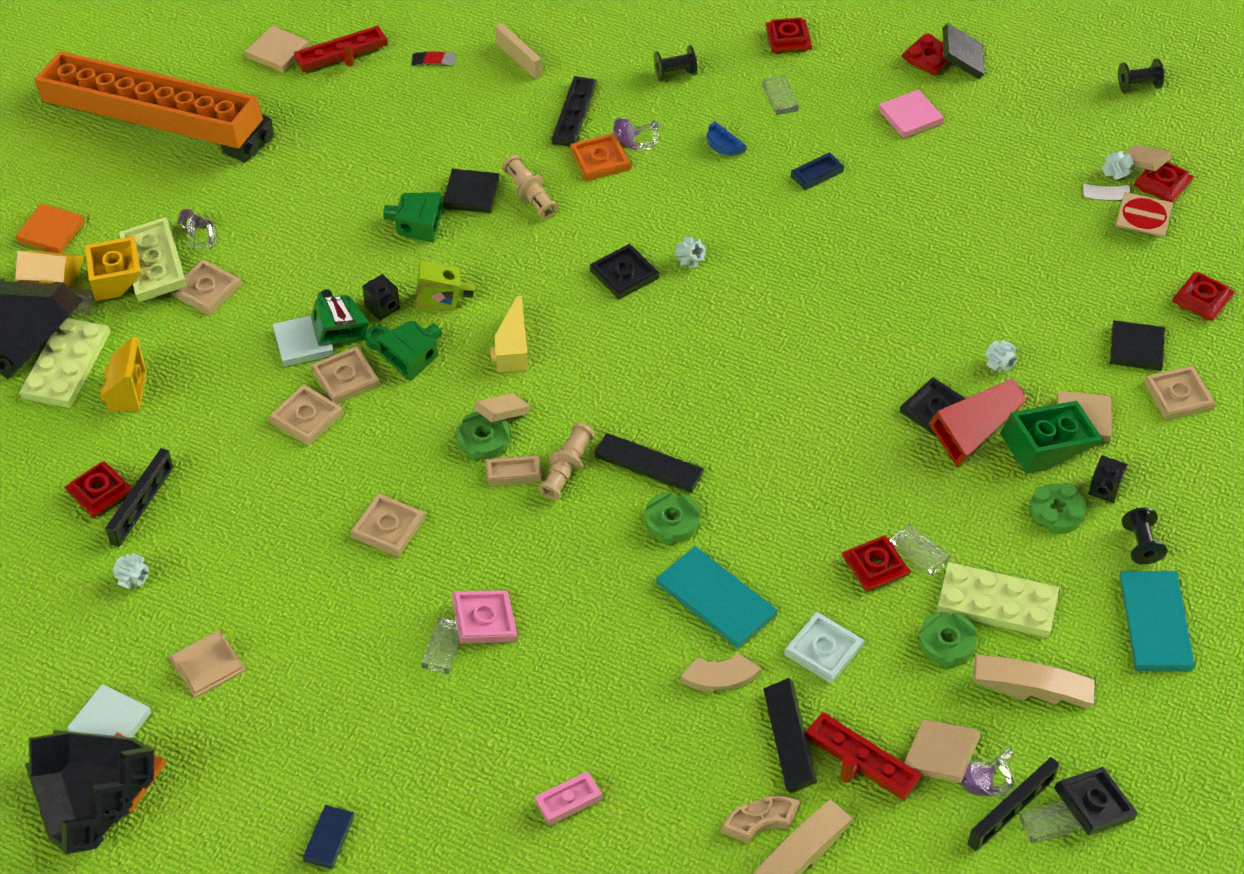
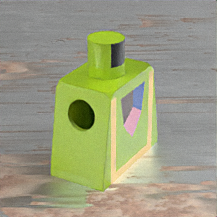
[415,260,474,312]

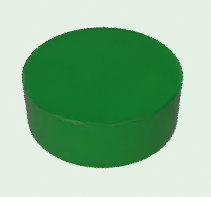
[364,325,389,350]

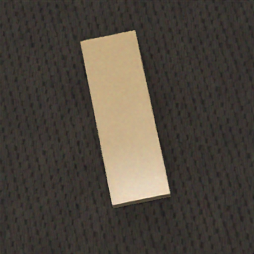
[495,23,542,80]

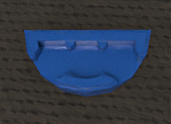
[707,121,746,155]

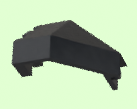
[0,279,83,380]
[25,730,154,854]

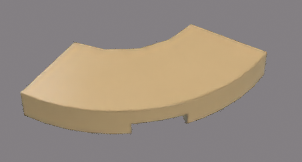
[680,653,761,692]
[721,796,800,844]

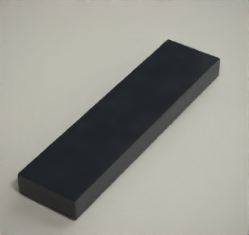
[552,76,597,147]
[595,433,703,493]
[105,448,174,547]
[763,678,817,794]
[967,757,1059,852]

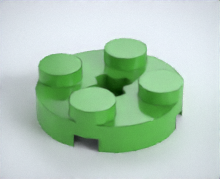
[456,412,510,461]
[1030,483,1086,534]
[645,492,699,545]
[918,612,977,669]

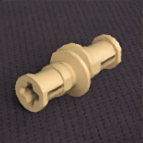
[502,155,559,220]
[538,422,595,500]

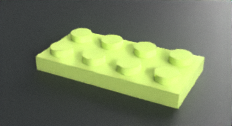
[119,217,187,302]
[20,318,111,408]
[937,562,1059,638]

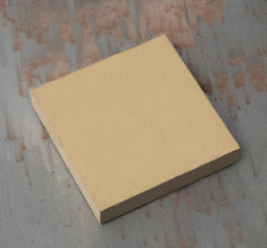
[245,26,310,73]
[171,259,242,316]
[310,346,380,404]
[1144,366,1216,421]
[268,384,344,446]
[1057,391,1112,442]
[350,493,426,558]
[904,719,980,783]

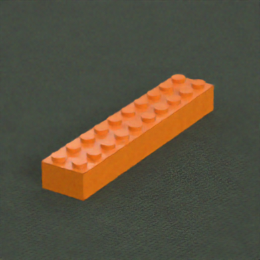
[34,51,263,149]

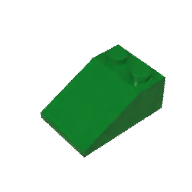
[1000,401,1103,473]

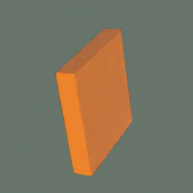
[570,133,631,181]
[16,204,85,253]

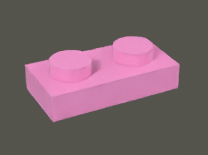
[534,771,602,826]

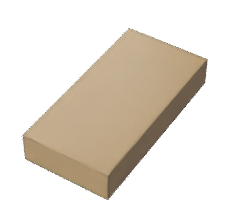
[1123,144,1172,171]
[474,393,530,422]
[486,455,541,486]

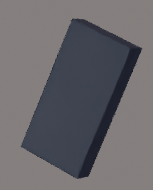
[791,152,844,190]
[303,805,354,870]

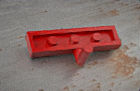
[294,25,388,72]
[806,712,922,802]

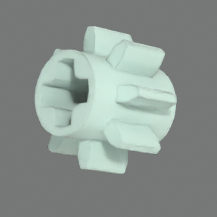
[1102,150,1134,180]
[675,236,706,268]
[985,340,1018,373]
[113,553,149,589]

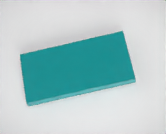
[656,546,777,649]
[1119,571,1195,671]

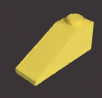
[490,296,528,373]

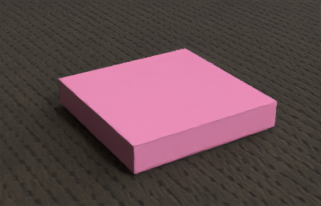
[879,89,944,139]
[451,590,517,644]

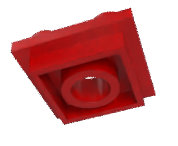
[765,17,812,54]
[902,33,949,76]
[1134,162,1194,203]
[1172,272,1235,322]
[64,461,133,518]
[842,535,911,592]

